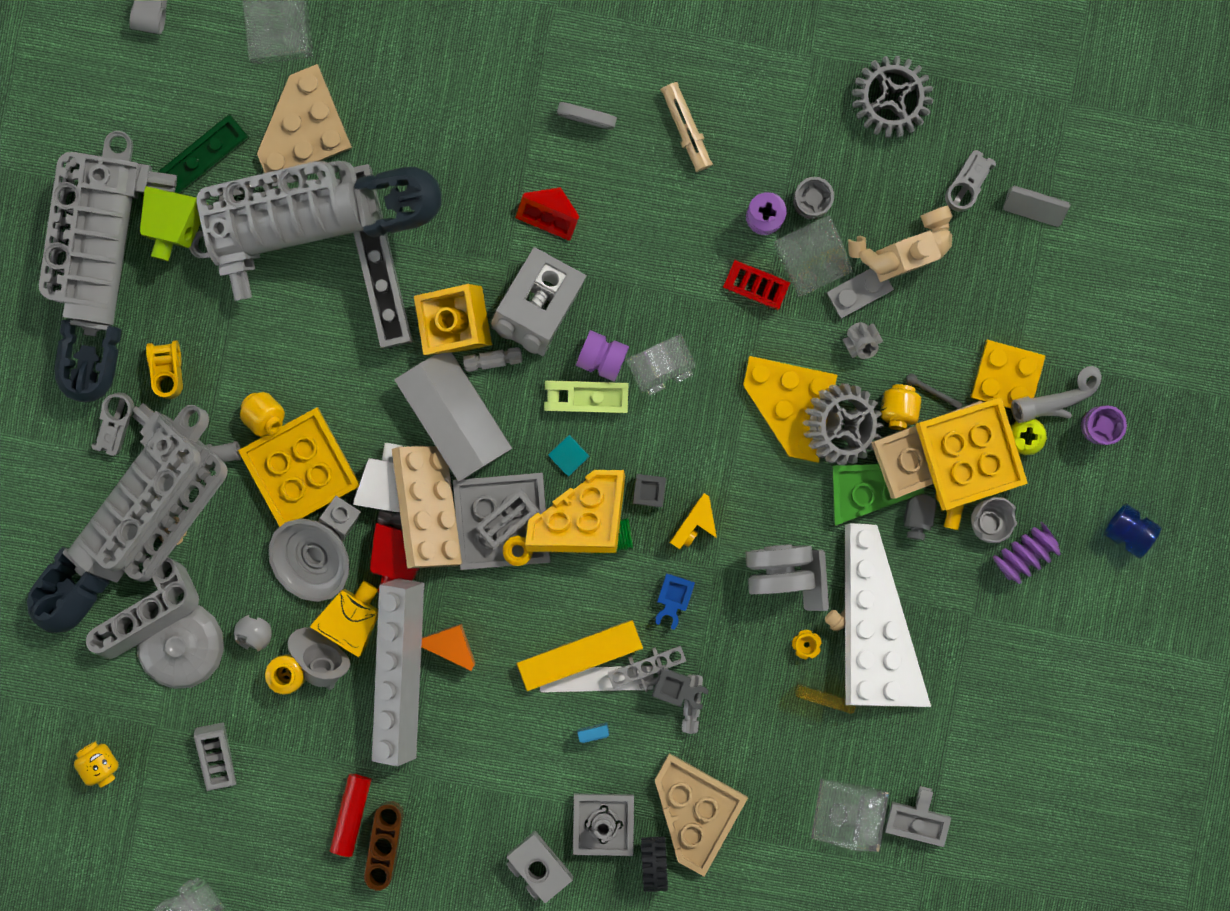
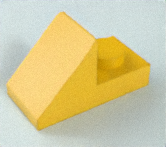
[670,493,717,549]

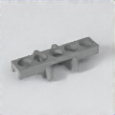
[608,645,686,692]

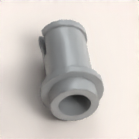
[206,441,241,468]

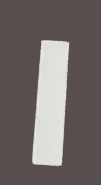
[540,666,653,692]

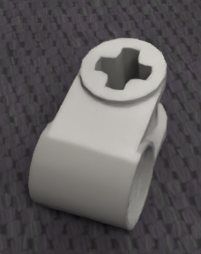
[129,0,168,35]

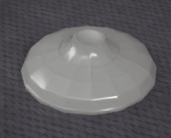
[269,519,349,602]
[136,601,224,689]

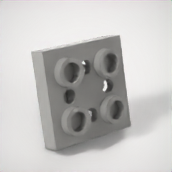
[573,793,634,856]

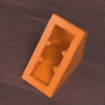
[421,624,476,671]

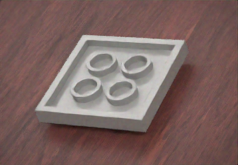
[453,473,550,570]

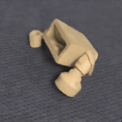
[848,205,952,282]

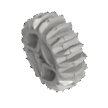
[852,56,934,138]
[802,383,883,465]

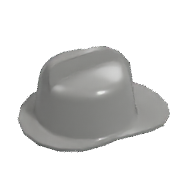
[288,627,350,690]

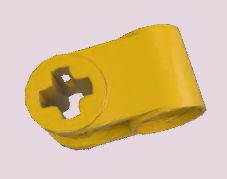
[146,340,183,399]

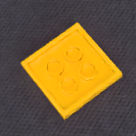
[915,397,1028,511]
[238,407,360,527]

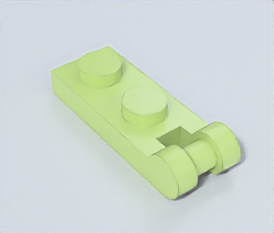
[544,381,629,413]

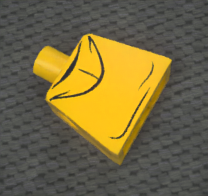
[310,581,378,657]

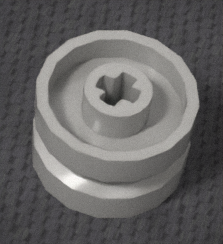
[745,544,816,594]

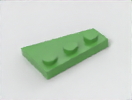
[832,464,924,526]

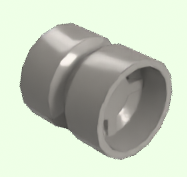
[793,177,834,219]

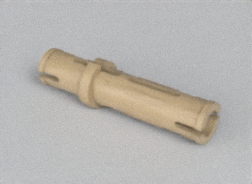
[660,82,713,172]

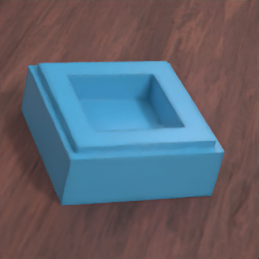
[577,722,609,743]

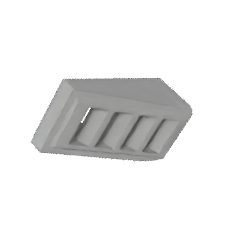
[194,723,236,791]

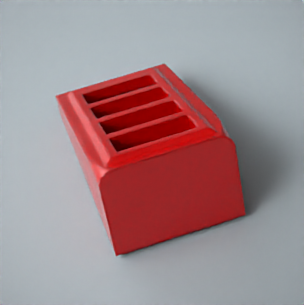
[723,260,790,311]

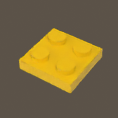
[970,340,1046,409]

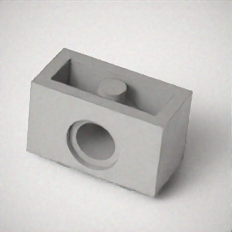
[506,830,573,903]

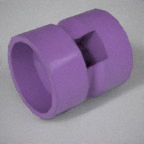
[576,330,629,382]
[1081,405,1127,445]

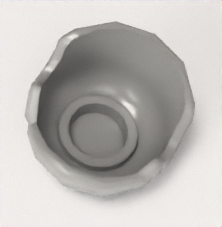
[971,497,1017,543]

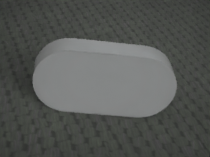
[557,102,617,130]

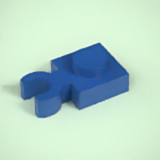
[656,573,695,629]

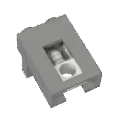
[491,247,587,357]

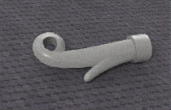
[1011,366,1102,423]

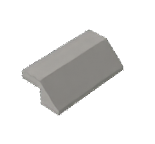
[394,352,513,482]

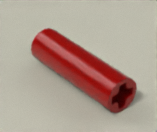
[330,773,372,857]

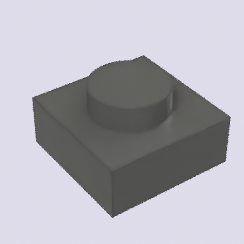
[633,474,666,507]

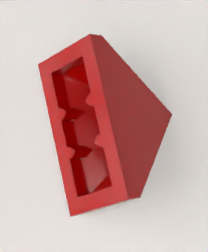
[515,187,580,241]

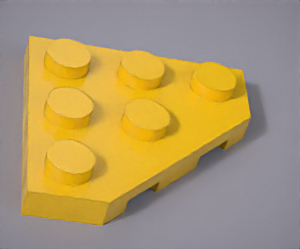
[743,356,838,463]
[525,470,625,553]

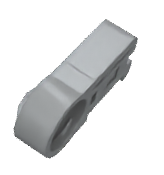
[945,150,996,212]
[91,392,134,456]

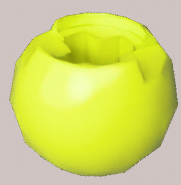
[1011,419,1047,455]

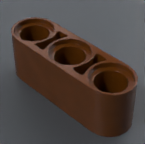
[364,801,404,891]

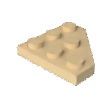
[257,64,352,173]
[655,753,748,877]

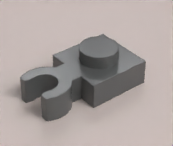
[652,667,709,709]

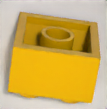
[414,284,492,355]

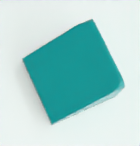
[548,434,590,477]

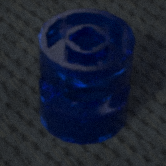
[1104,503,1162,559]

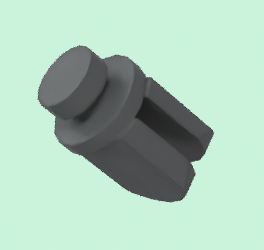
[904,494,937,541]

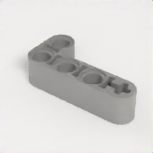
[86,557,199,659]

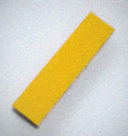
[516,620,643,691]

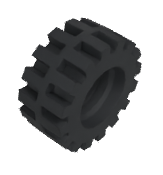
[641,837,668,892]

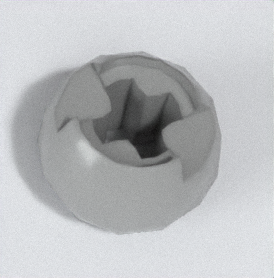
[234,615,272,652]

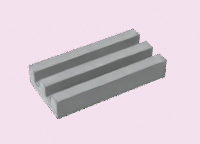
[474,488,540,550]

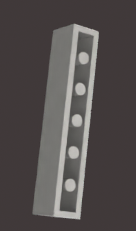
[339,164,412,349]
[372,578,424,767]

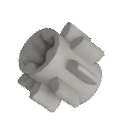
[843,322,883,359]

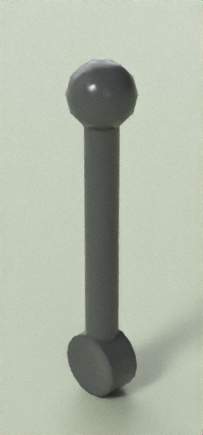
[906,374,963,409]

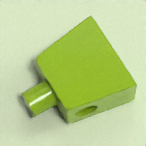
[140,186,209,262]

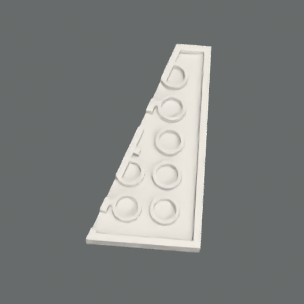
[845,523,931,707]

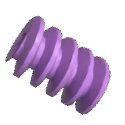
[746,192,787,235]
[992,522,1061,584]

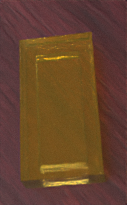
[795,683,856,714]

